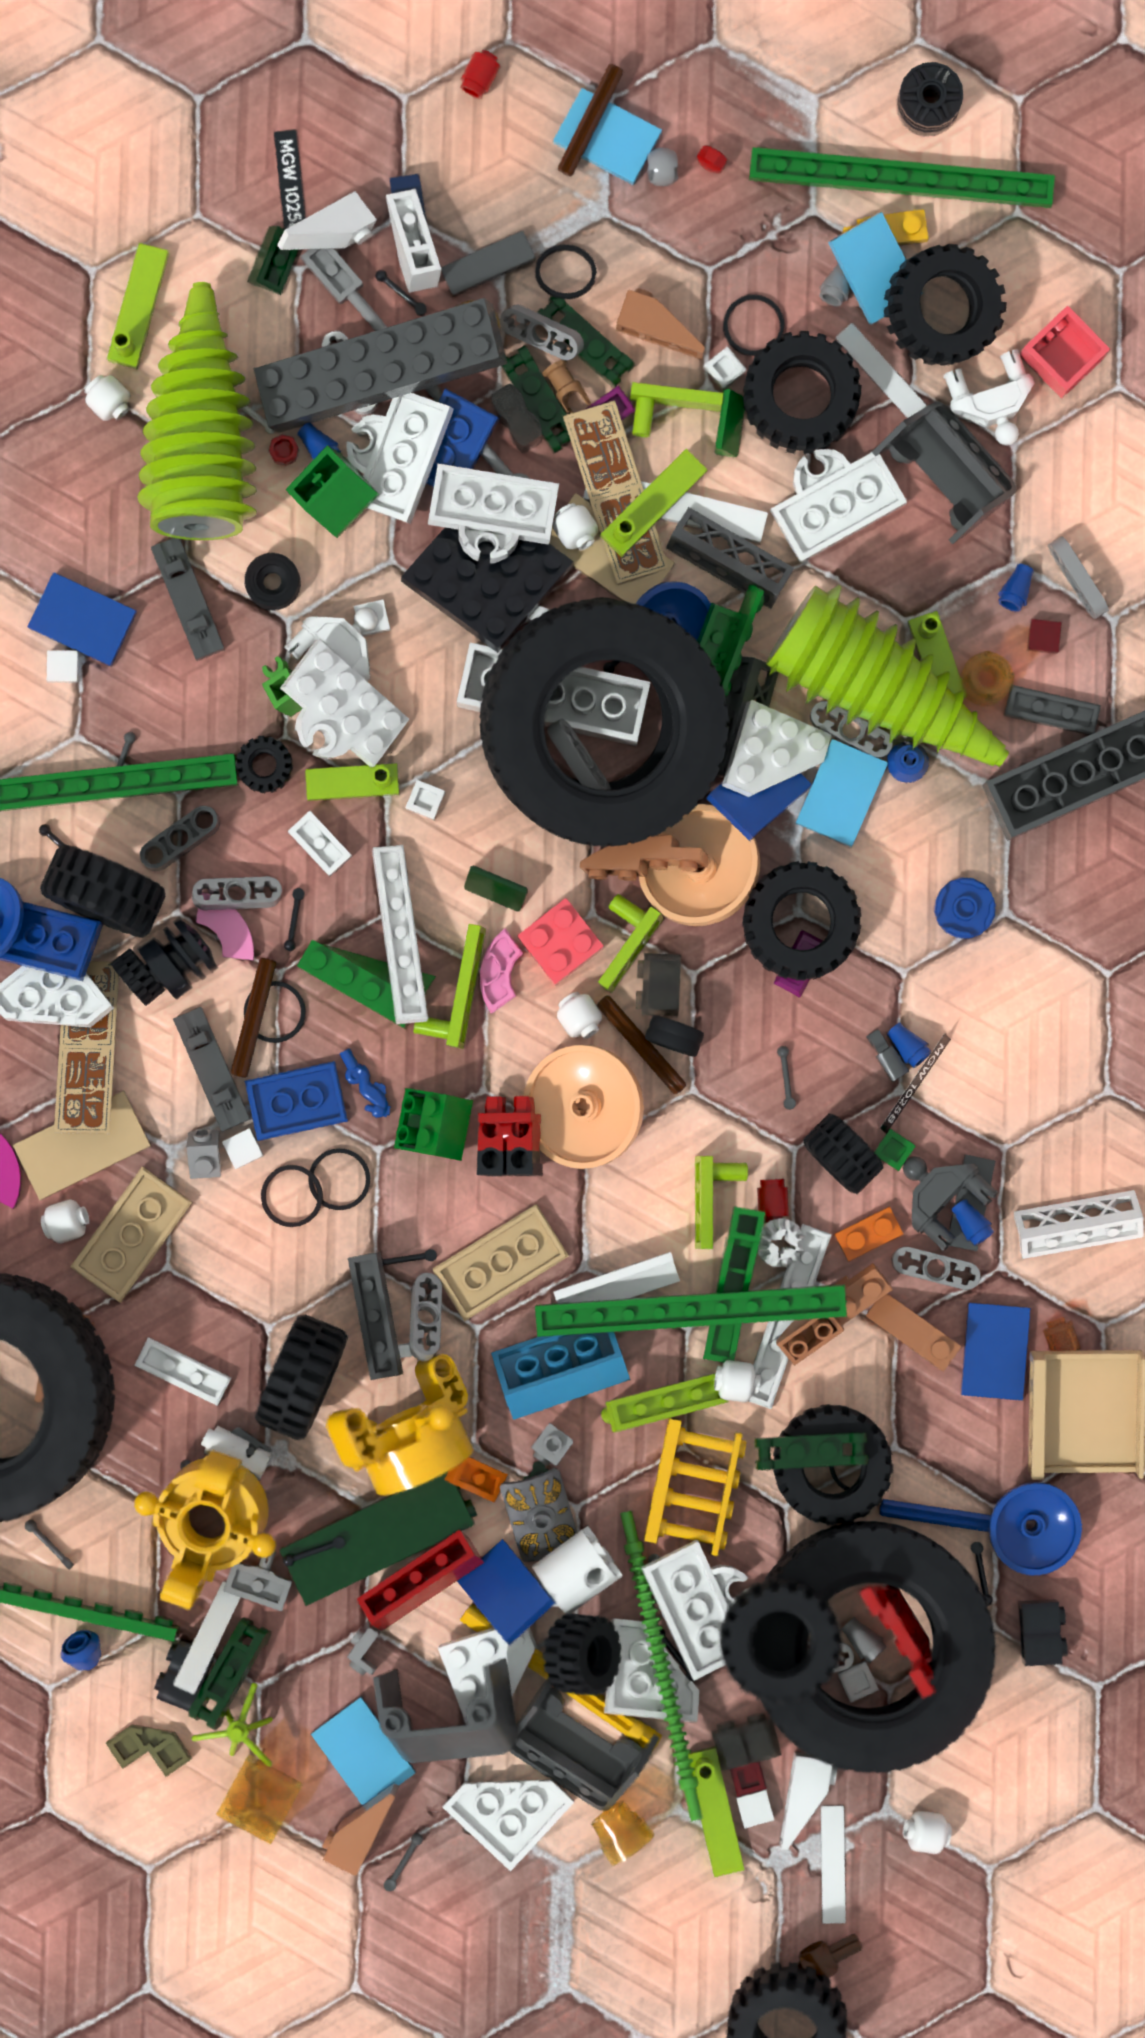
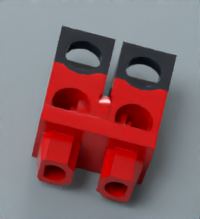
[477,1096,543,1177]

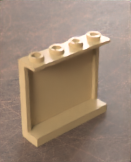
[1028,1350,1145,1480]

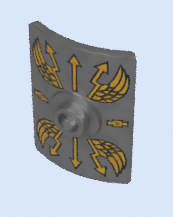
[500,1468,577,1562]

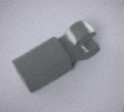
[866,1029,909,1082]

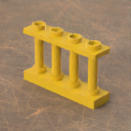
[644,1418,747,1556]

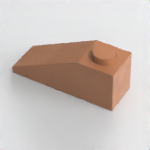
[616,289,705,360]
[865,1294,961,1372]
[322,1783,399,1876]

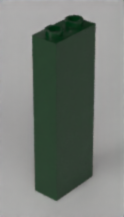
[279,1471,478,1606]

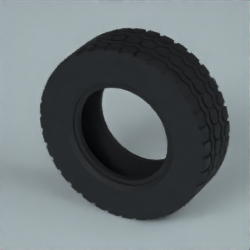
[479,598,729,847]
[0,1273,115,1523]
[751,1521,996,1773]

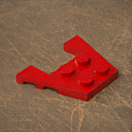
[859,1585,935,1698]

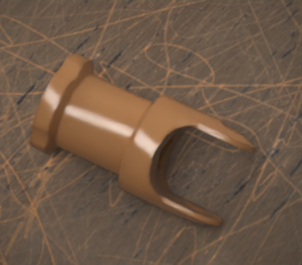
[542,359,591,414]

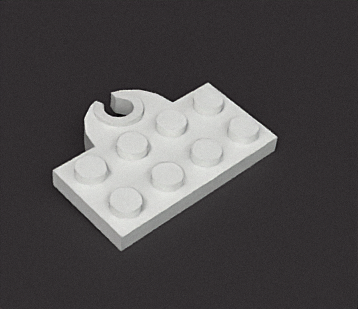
[346,393,454,524]
[770,449,907,563]
[428,464,559,563]
[280,640,409,767]
[641,1540,751,1681]

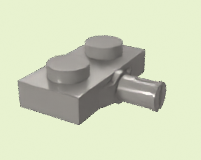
[223,1552,293,1611]

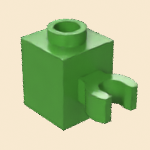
[262,656,302,717]

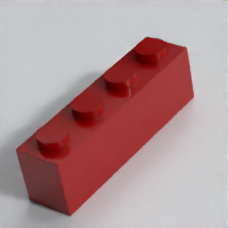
[356,1530,484,1632]

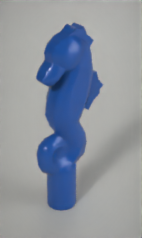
[339,1048,391,1118]

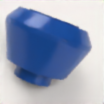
[887,741,929,783]
[60,1630,101,1671]

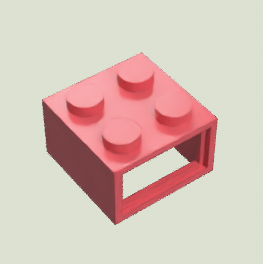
[1020,305,1110,399]
[517,898,604,986]

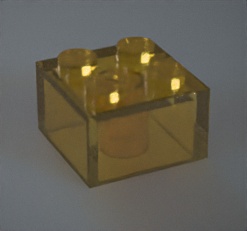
[216,1754,303,1845]

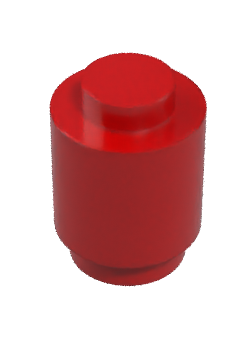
[460,50,501,99]
[757,1179,789,1223]

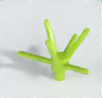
[192,1683,273,1767]

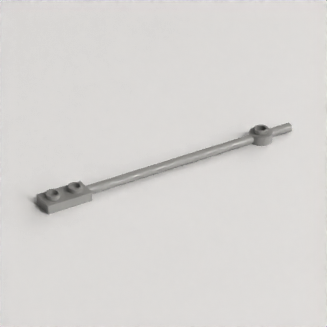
[301,248,530,479]

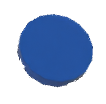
[934,878,996,939]

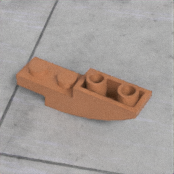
[579,835,708,881]
[776,1263,893,1366]

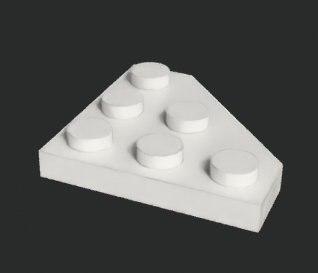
[722,700,832,797]
[0,966,114,1028]
[604,1618,699,1723]
[438,1627,537,1725]
[443,1779,574,1871]

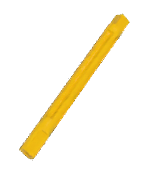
[460,1603,662,1752]

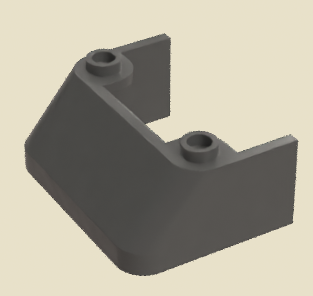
[872,401,1016,544]
[373,1658,518,1763]
[510,1679,659,1811]

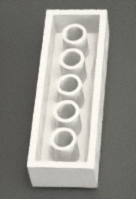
[457,642,650,746]

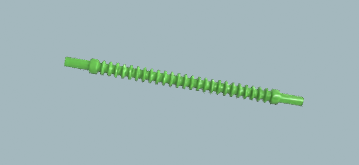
[620,1511,703,1821]

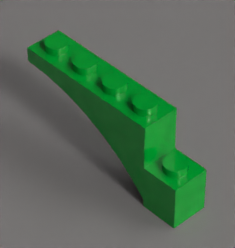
[703,1206,766,1363]

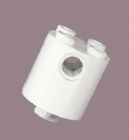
[532,1526,623,1614]

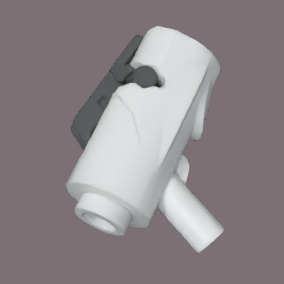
[201,1425,273,1480]

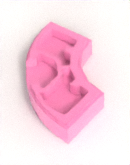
[196,893,254,961]
[480,928,523,1014]

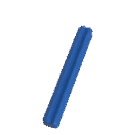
[879,1499,991,1532]

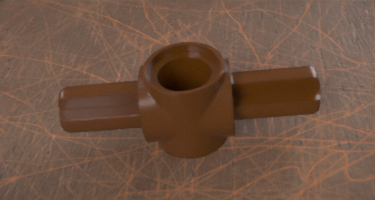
[797,1934,862,1978]

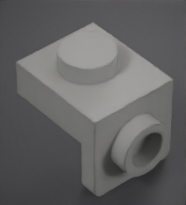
[186,1128,221,1179]
[531,1424,573,1466]
[347,1624,380,1675]

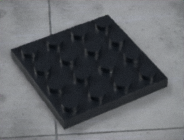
[401,528,574,653]

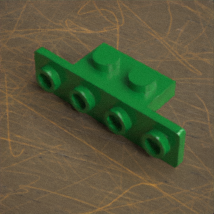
[697,584,764,698]

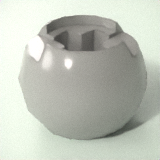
[647,147,679,187]

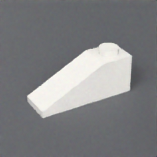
[386,189,441,293]
[277,191,377,250]
[779,1751,837,1850]

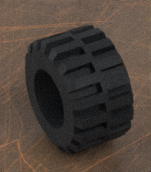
[803,1113,884,1194]
[543,1614,622,1696]

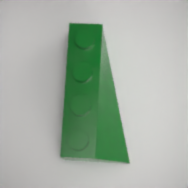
[297,939,436,1029]

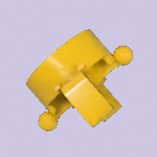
[326,1354,474,1495]
[134,1450,276,1610]

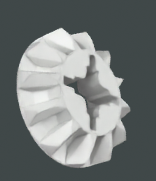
[757,1218,805,1267]

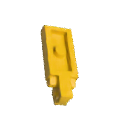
[842,209,928,246]

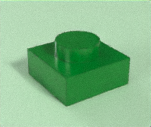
[874,1129,916,1171]

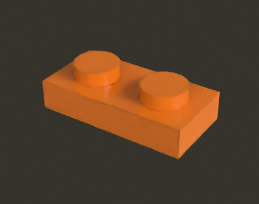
[834,1206,903,1262]
[444,1457,507,1503]

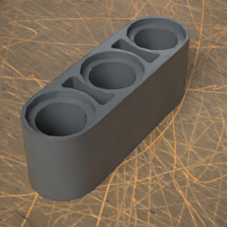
[140,806,220,871]

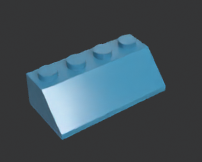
[491,1332,630,1420]

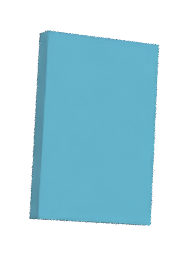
[553,88,662,185]
[828,212,923,324]
[795,739,888,848]
[311,1696,416,1806]

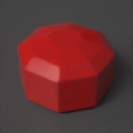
[697,145,727,173]
[268,434,299,466]

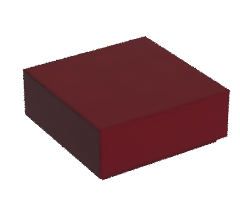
[1027,619,1062,654]
[729,1757,767,1797]

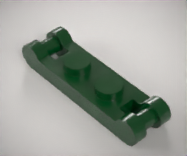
[536,296,635,388]
[501,345,571,454]
[754,1432,869,1470]
[188,1617,272,1730]

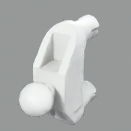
[943,349,1035,445]
[284,608,378,682]

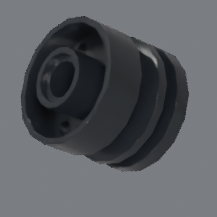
[897,62,963,137]
[137,917,218,1000]

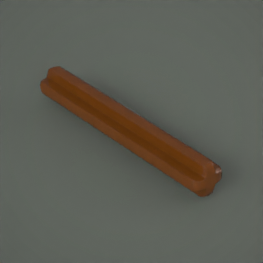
[558,64,623,177]
[231,958,276,1078]
[597,995,686,1095]

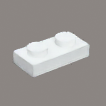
[288,811,352,877]

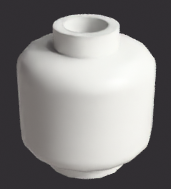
[85,375,130,421]
[553,503,598,551]
[557,992,602,1039]
[41,1199,89,1244]
[714,1360,761,1402]
[903,1811,952,1854]

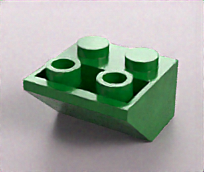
[285,445,379,538]
[394,1088,473,1161]

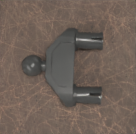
[903,1156,999,1251]

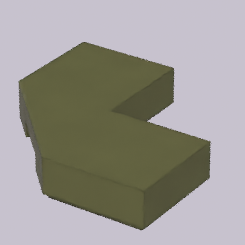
[106,1724,192,1777]

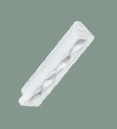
[1014,1190,1144,1259]
[553,1252,680,1303]

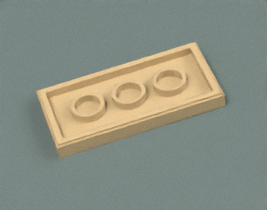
[549,493,675,604]
[13,1091,151,1200]
[70,1167,193,1303]
[432,1204,569,1322]

